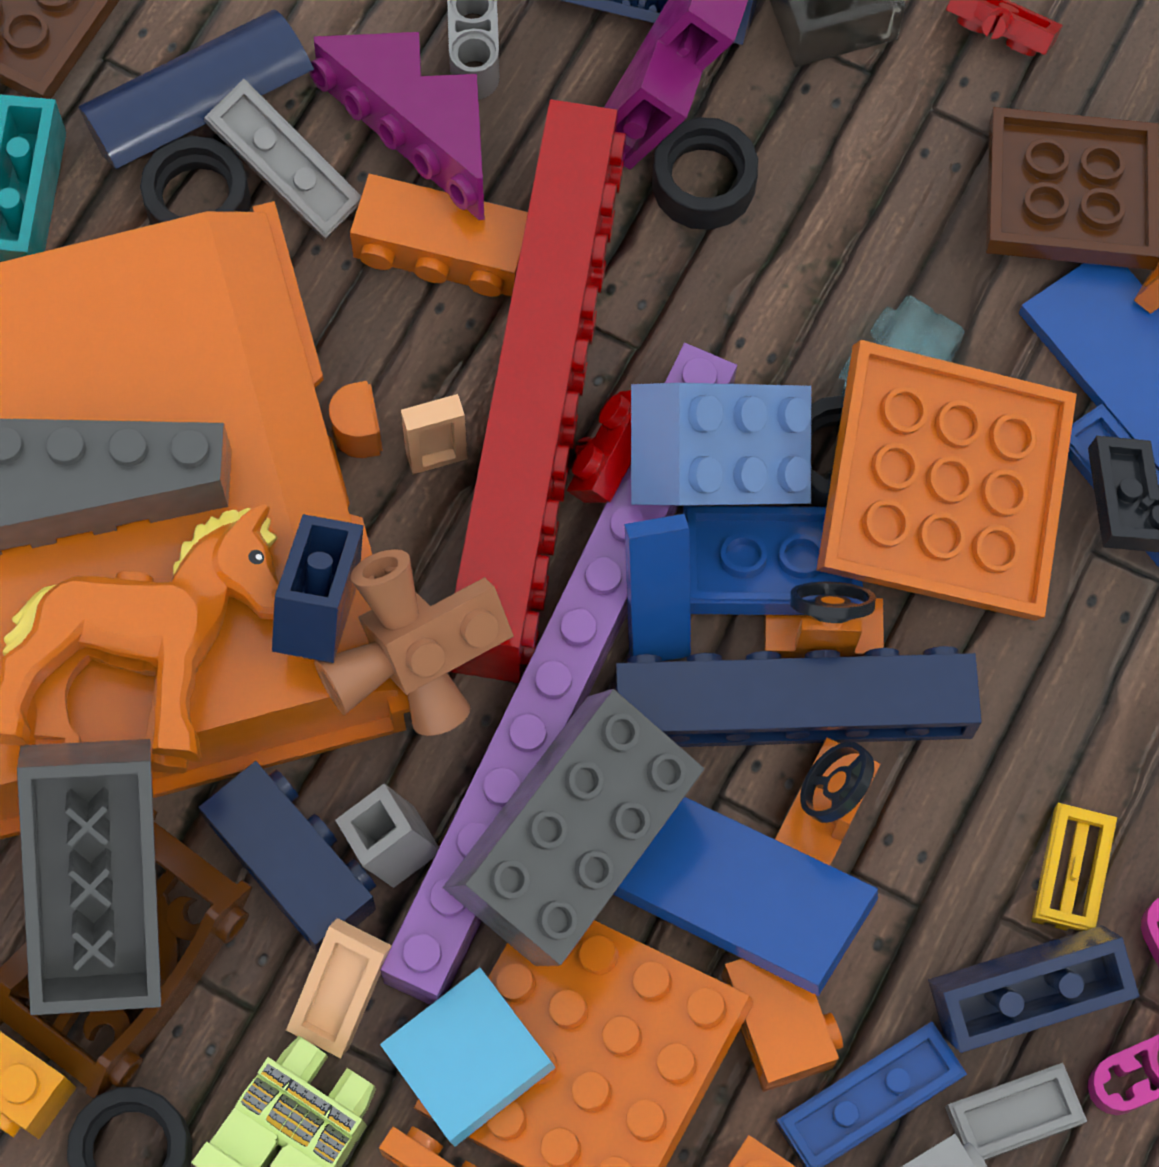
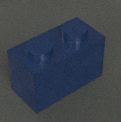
[272,514,364,663]

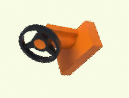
[764,581,884,658]
[775,737,881,865]

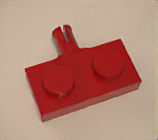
[946,0,1063,56]
[566,390,631,503]

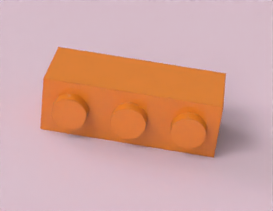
[350,174,528,297]

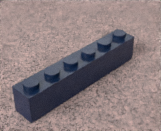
[615,646,982,747]

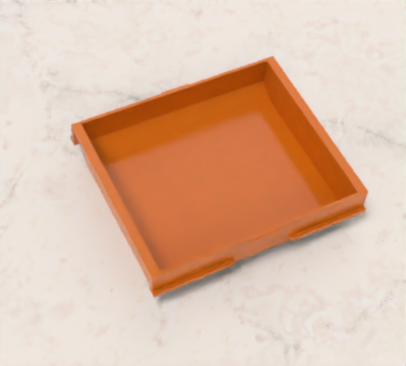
[0,201,410,840]

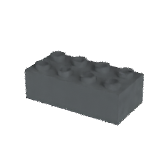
[442,689,705,966]
[17,739,161,1015]

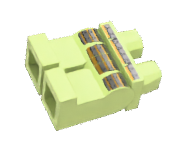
[191,1036,376,1167]

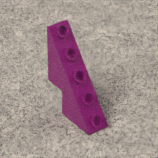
[604,0,748,170]
[309,32,485,220]

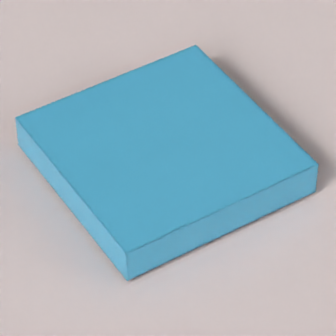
[380,967,556,1147]

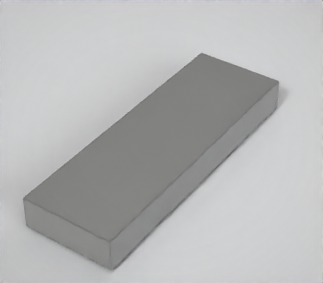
[204,79,361,241]

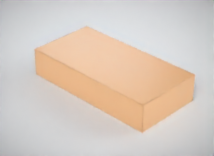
[401,394,468,475]
[286,918,392,1059]

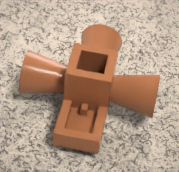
[314,549,514,736]

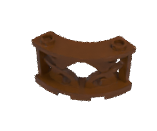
[0,809,252,1098]

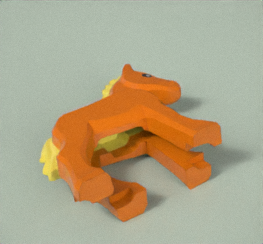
[0,504,279,774]

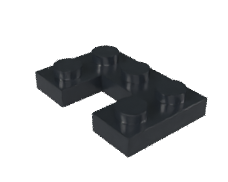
[1088,435,1159,552]

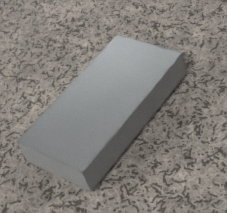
[945,1063,1087,1161]

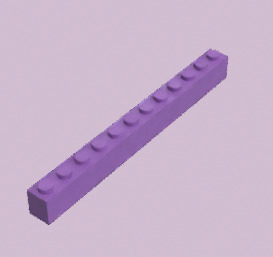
[380,342,737,1005]

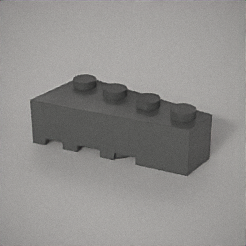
[0,419,232,555]

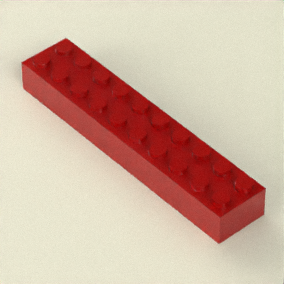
[450,99,626,683]

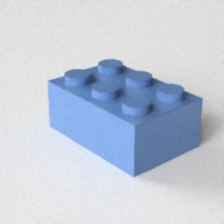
[631,383,811,505]

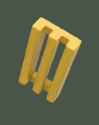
[1031,803,1117,932]

